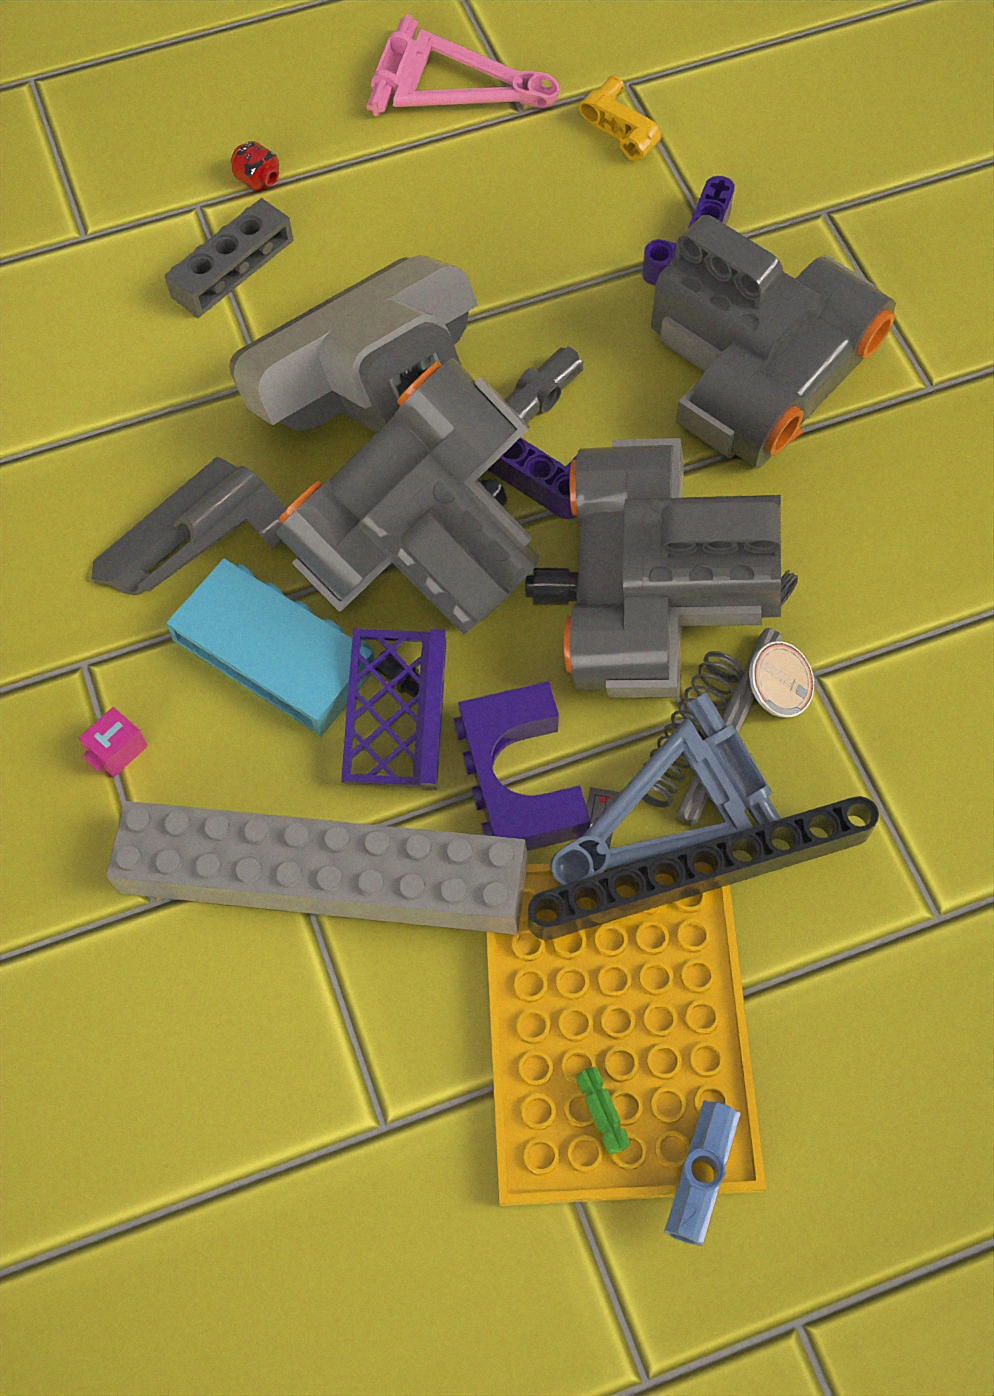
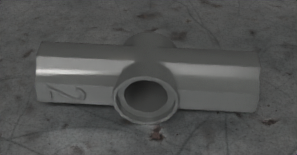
[505,346,584,423]

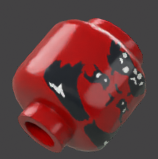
[231,141,279,191]

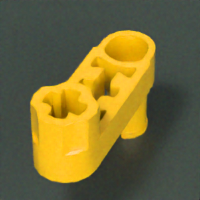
[579,75,662,162]

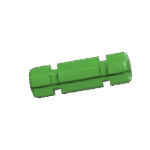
[576,1067,630,1155]

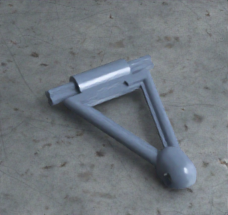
[550,692,781,885]

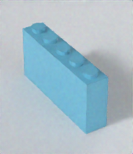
[166,558,374,737]

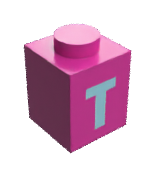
[78,707,148,778]

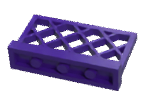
[341,628,447,790]

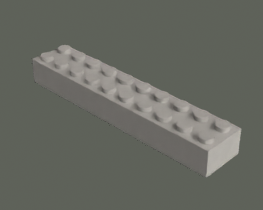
[106,801,528,935]

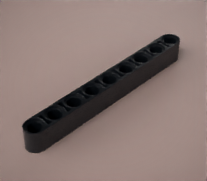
[528,796,879,940]

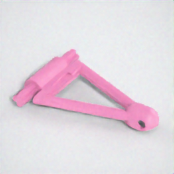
[366,14,559,116]

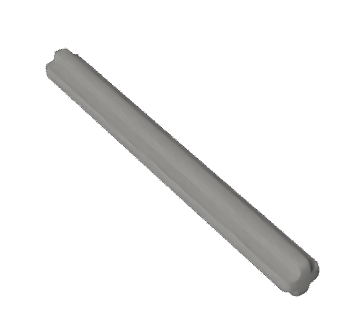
[676,628,782,826]

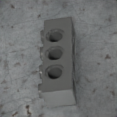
[165,198,294,318]

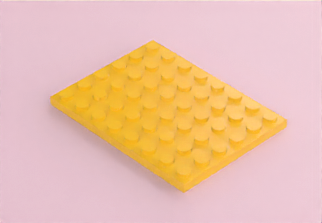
[486,862,766,1206]

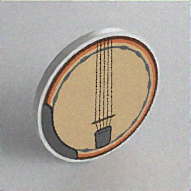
[749,641,814,718]

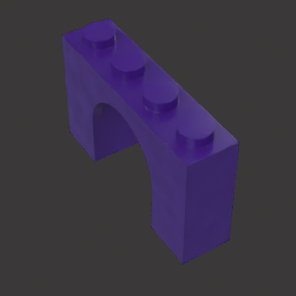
[453,681,591,851]

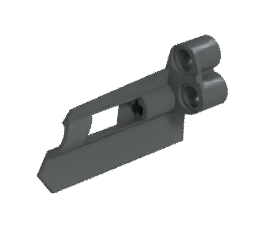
[92,457,287,595]

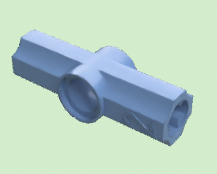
[664,1100,741,1246]

